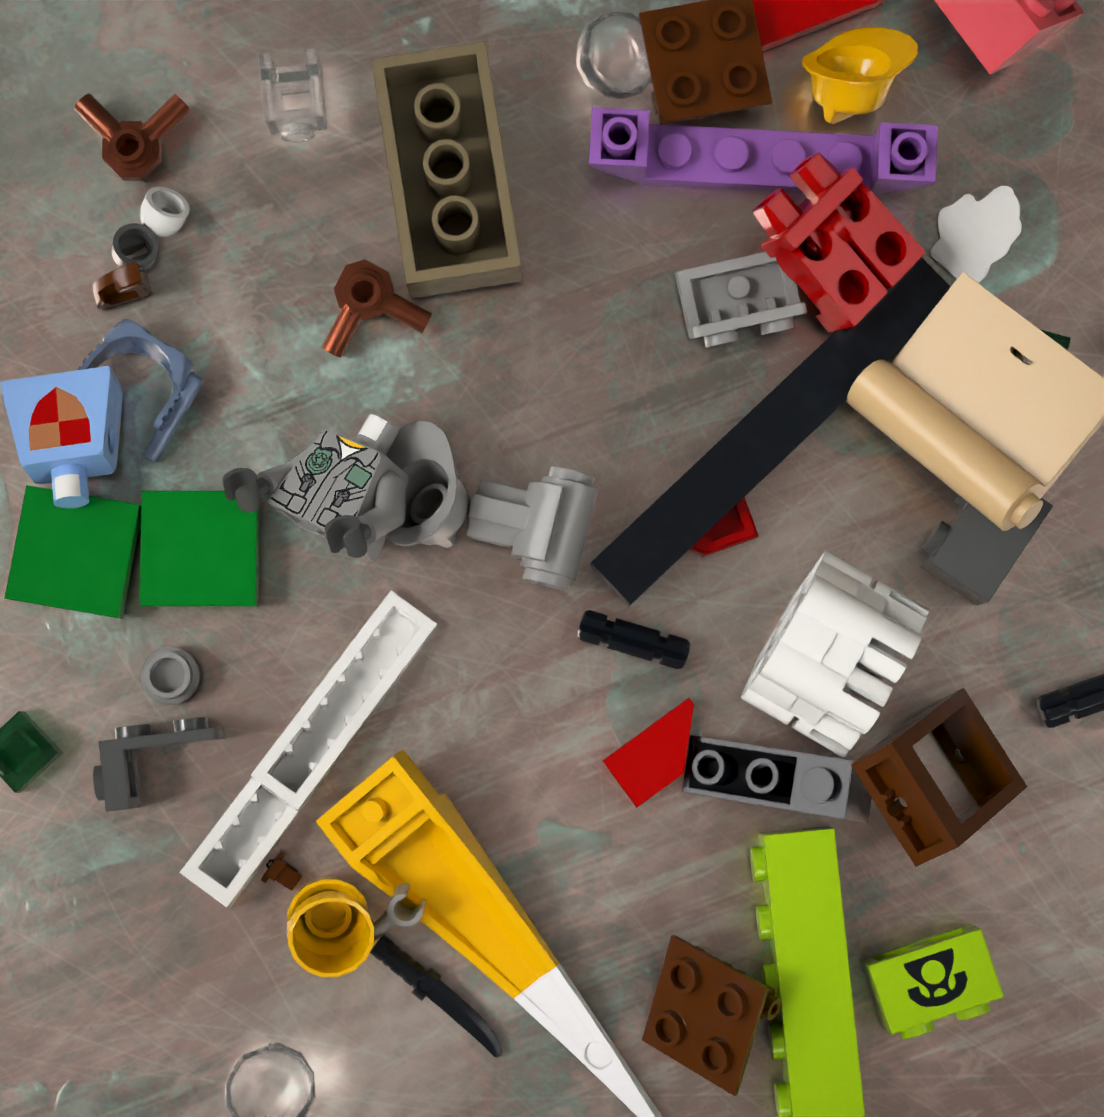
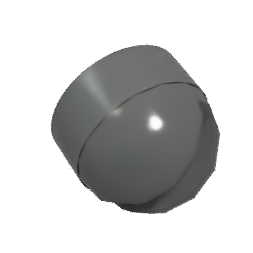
[111,223,159,272]

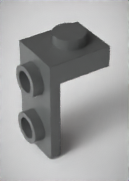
[93,717,225,812]

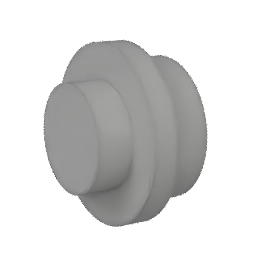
[141,647,200,705]

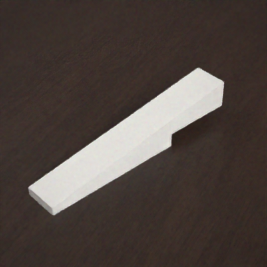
[179,590,437,910]

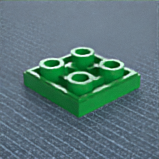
[4,485,141,619]
[140,491,260,607]

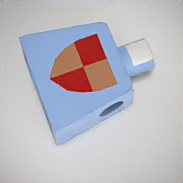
[0,366,123,508]

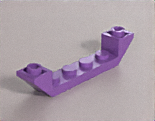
[589,107,938,195]

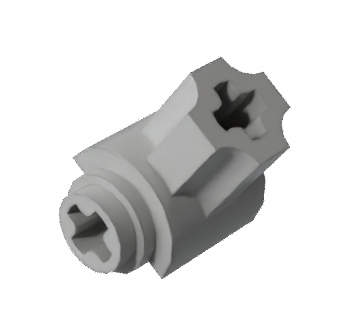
[467,467,598,591]

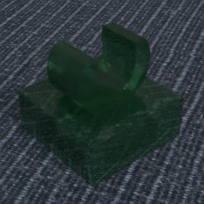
[0,711,63,793]

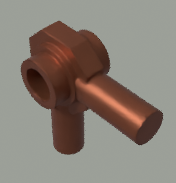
[74,94,191,181]
[321,259,432,358]

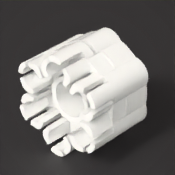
[740,550,930,758]

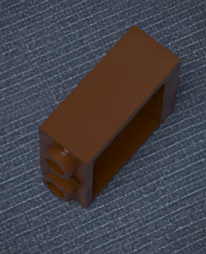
[850,688,1027,867]

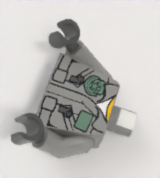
[222,414,408,562]

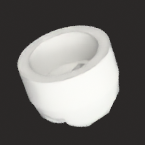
[140,187,190,237]

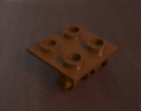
[639,0,772,125]
[642,935,782,1096]

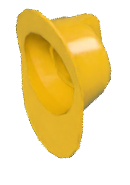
[802,27,918,124]

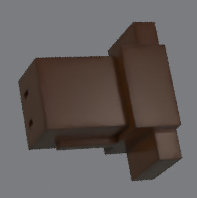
[261,849,302,891]

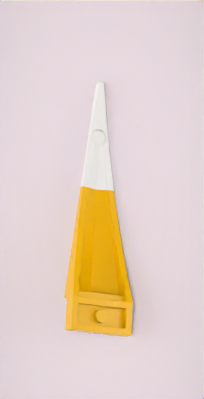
[315,749,662,1117]

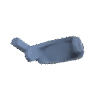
[78,319,203,462]

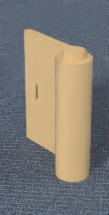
[847,272,1104,531]

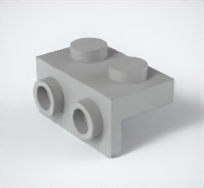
[675,252,807,347]

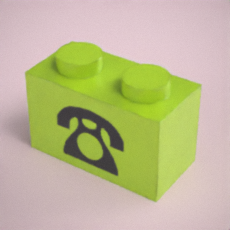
[860,924,1004,1039]

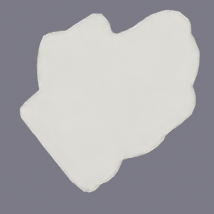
[930,186,1022,283]

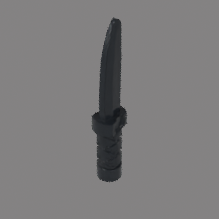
[370,934,502,1058]

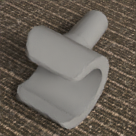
[373,883,427,941]

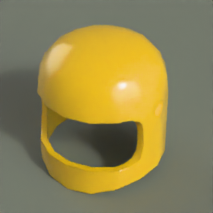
[287,878,374,977]

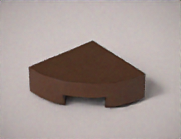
[92,262,152,310]

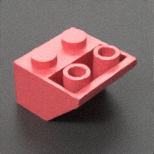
[934,0,1084,74]

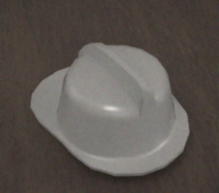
[386,420,470,548]

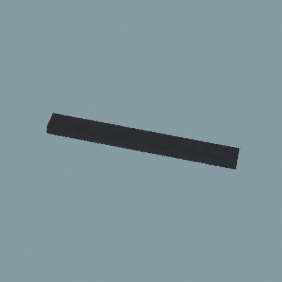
[590,257,951,607]

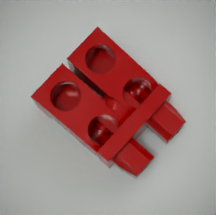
[753,152,926,333]

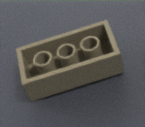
[371,41,522,299]

